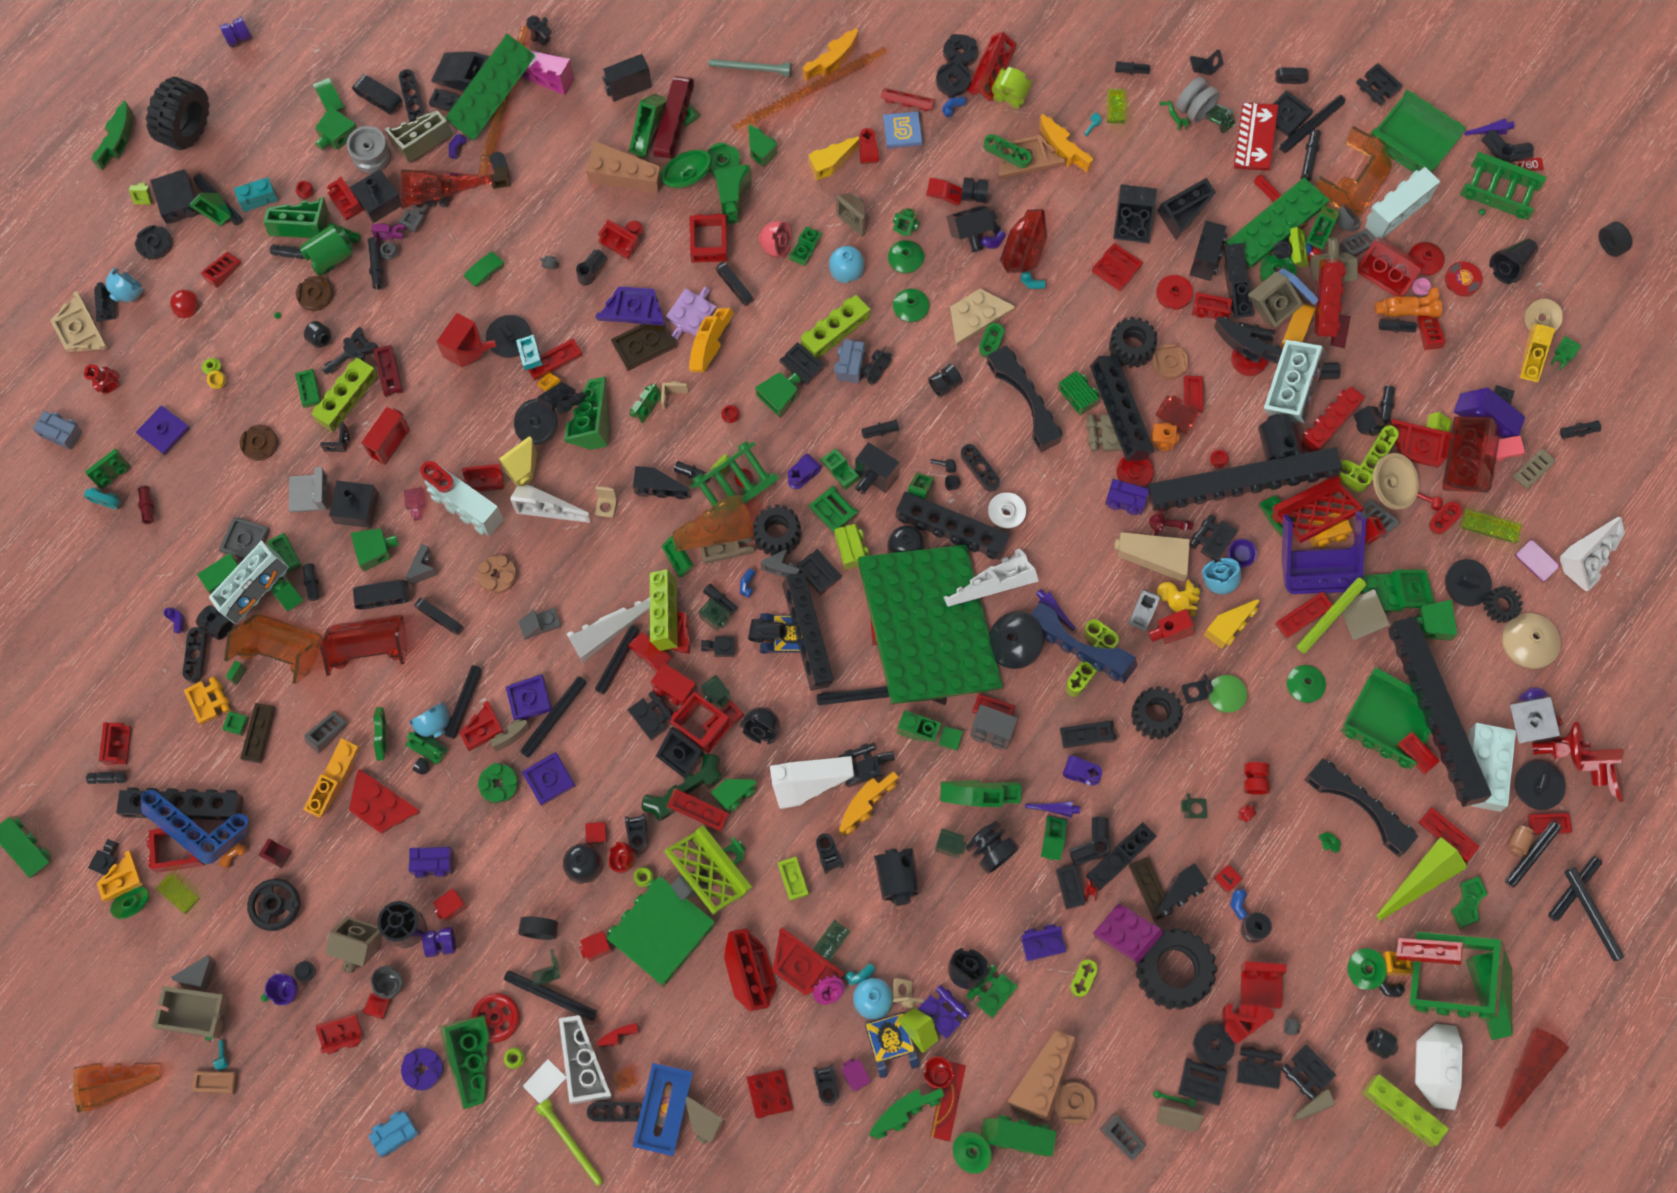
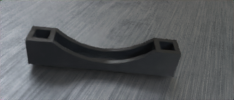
[986,346,1063,452]
[1304,758,1419,858]

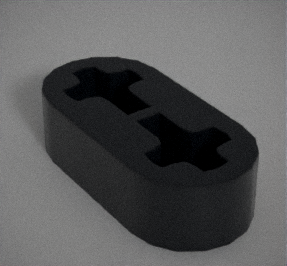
[1275,67,1309,84]

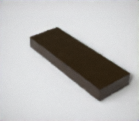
[240,703,276,764]
[1129,857,1173,921]

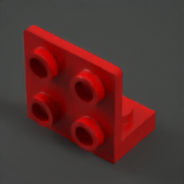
[1240,961,1287,1009]

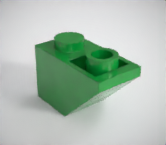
[748,124,778,167]
[271,575,303,612]
[897,710,941,742]
[711,779,757,813]

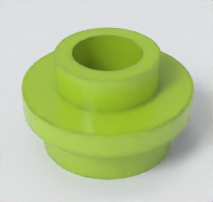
[202,358,221,375]
[633,867,654,887]
[504,1048,525,1069]

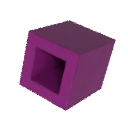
[841,1058,871,1093]

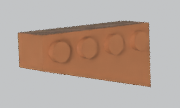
[586,141,661,193]
[1007,1031,1077,1121]

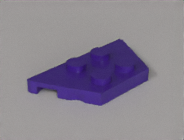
[596,286,665,326]

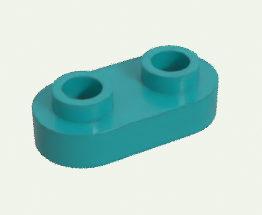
[83,487,121,510]

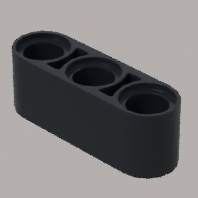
[352,74,403,115]
[353,580,410,610]

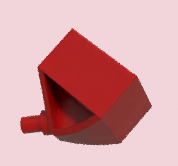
[436,312,496,367]

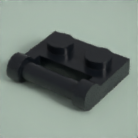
[1177,1058,1227,1106]

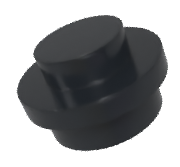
[1273,241,1291,259]
[294,961,315,982]

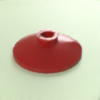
[1408,242,1445,275]

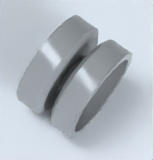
[1175,76,1220,123]
[347,126,391,173]

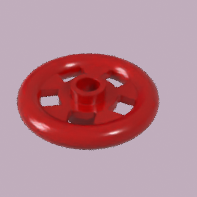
[471,993,520,1043]

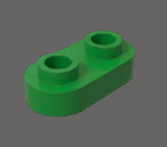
[979,323,1004,358]

